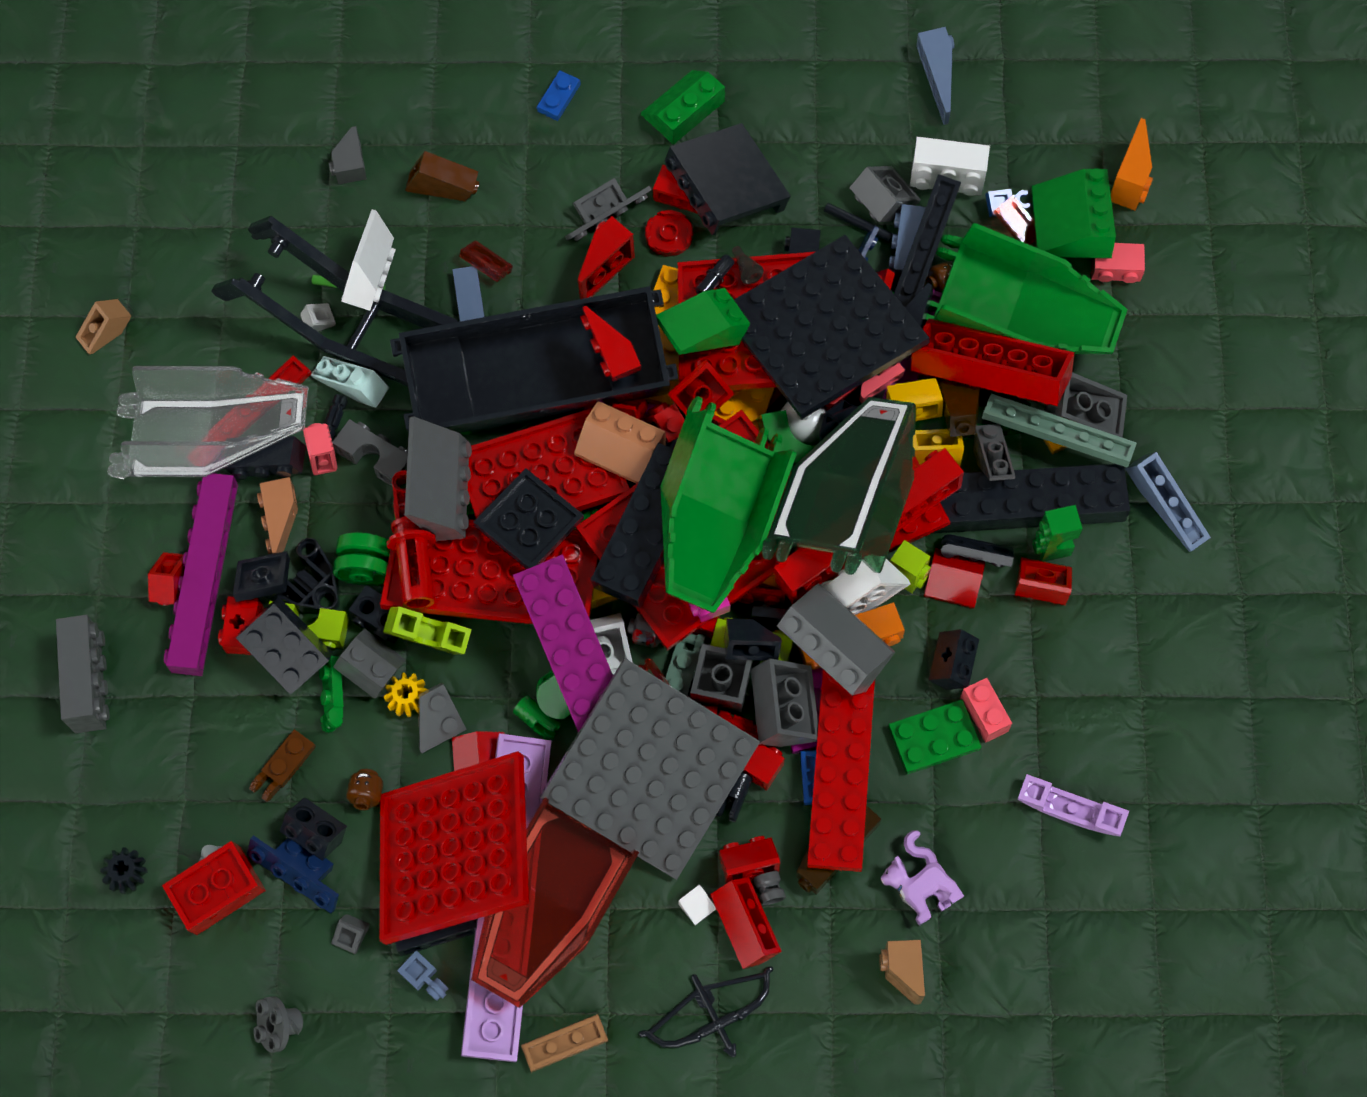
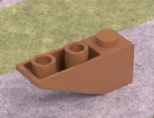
[257,477,298,554]

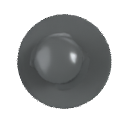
[254,996,303,1053]

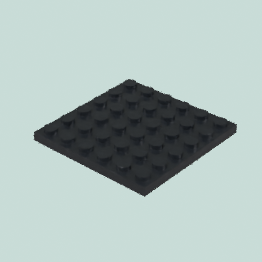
[734,235,930,419]

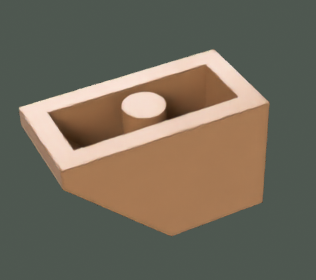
[76,299,131,354]

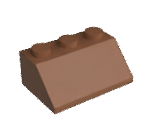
[574,401,666,484]

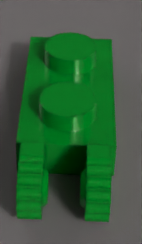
[319,656,344,733]

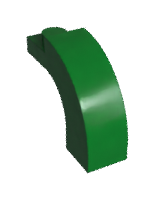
[757,410,842,469]

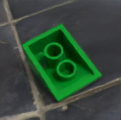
[656,288,750,355]

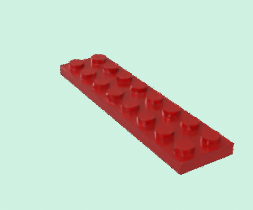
[807,669,875,872]

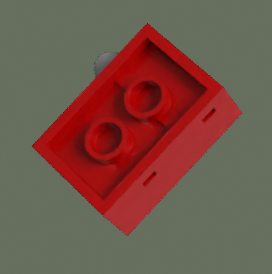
[162,841,266,935]

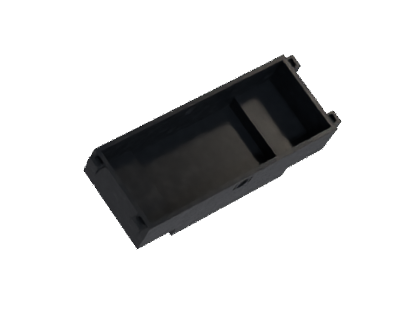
[390,286,678,434]

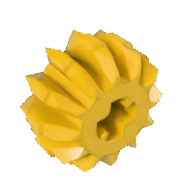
[384,672,428,717]

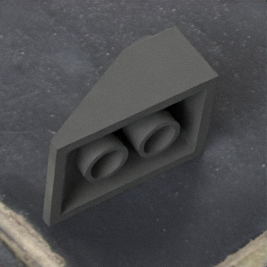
[1045,372,1127,438]

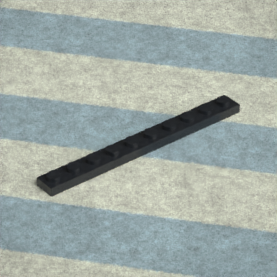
[855,174,961,404]

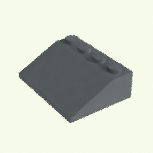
[404,417,472,541]

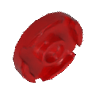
[645,210,693,257]

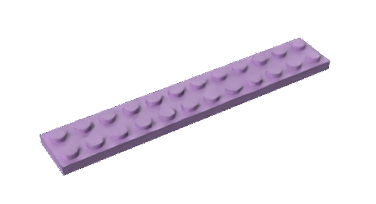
[461,733,551,1062]

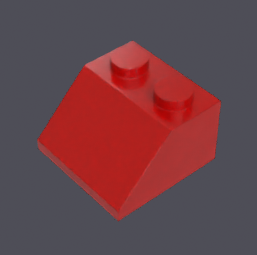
[719,836,780,884]

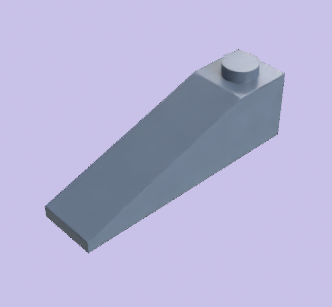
[916,27,954,125]
[1125,452,1211,552]

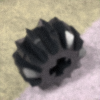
[100,847,148,894]

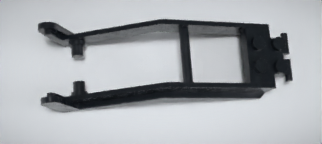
[211,216,457,386]

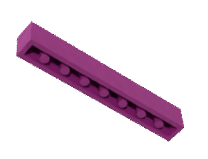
[164,473,238,676]

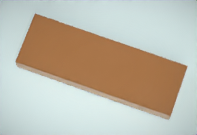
[521,1014,608,1073]

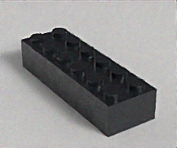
[590,443,674,608]

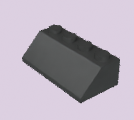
[777,584,895,695]

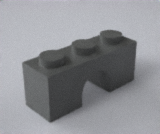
[332,419,408,486]

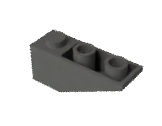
[973,424,1015,481]

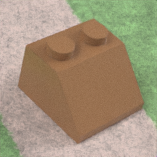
[879,940,925,1005]

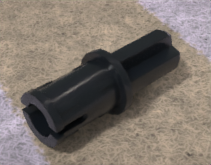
[695,254,735,294]

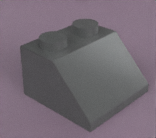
[850,166,921,222]
[333,629,406,699]

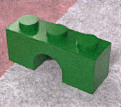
[1033,505,1083,562]

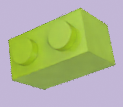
[890,540,931,594]

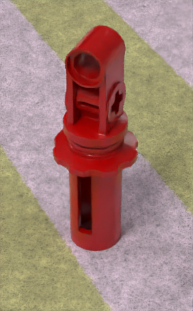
[387,470,436,610]

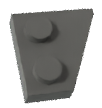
[418,682,467,753]

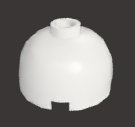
[781,402,826,446]

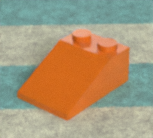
[1111,118,1153,211]

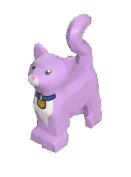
[881,830,964,926]

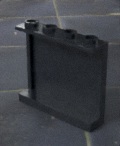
[664,123,791,236]

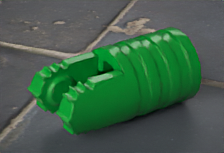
[513,695,561,741]

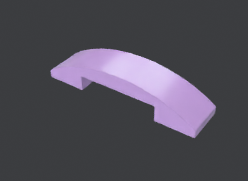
[1018,774,1129,837]

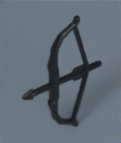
[639,966,774,1057]

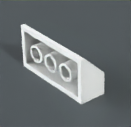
[341,209,396,311]

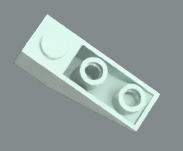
[311,356,389,408]

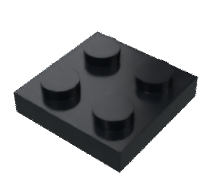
[233,551,290,602]

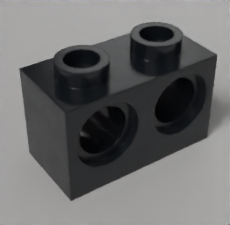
[349,585,399,644]
[280,797,347,861]

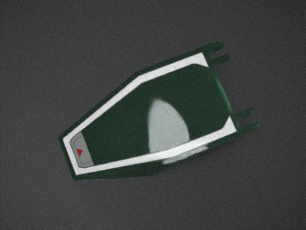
[762,397,916,575]

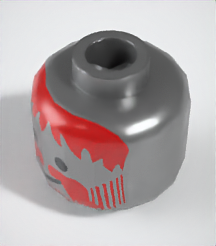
[628,613,661,648]

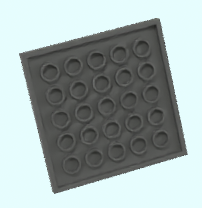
[539,658,760,880]

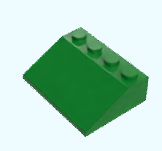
[1031,169,1116,258]

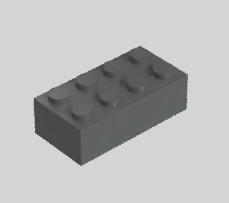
[56,615,110,733]

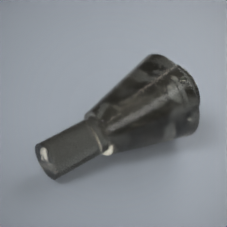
[732,246,764,284]

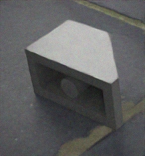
[329,126,367,184]

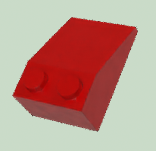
[578,216,635,299]

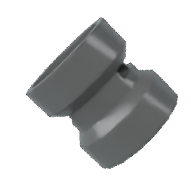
[753,871,786,906]

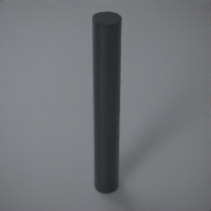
[824,203,893,242]

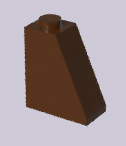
[405,151,479,201]

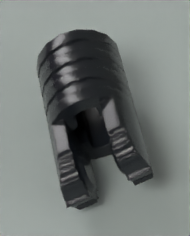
[716,772,753,822]

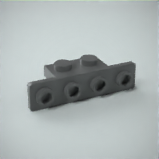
[565,178,652,241]

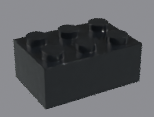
[236,596,333,695]

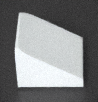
[301,303,336,332]
[678,885,716,925]

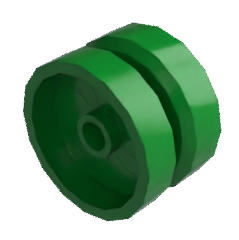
[333,532,391,586]

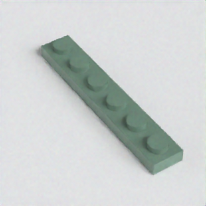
[982,394,1137,468]

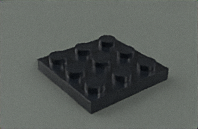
[474,468,584,569]

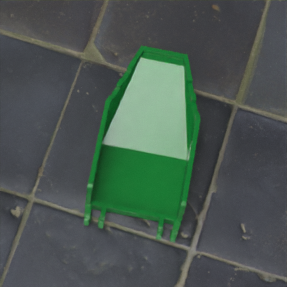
[924,223,1128,354]
[660,396,796,613]

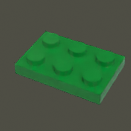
[888,699,982,775]

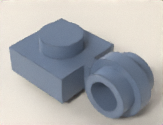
[397,951,448,1001]

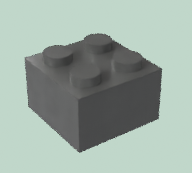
[690,644,753,713]

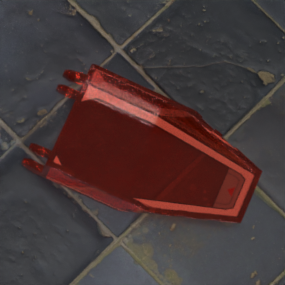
[471,797,639,1008]

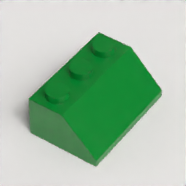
[641,70,725,145]

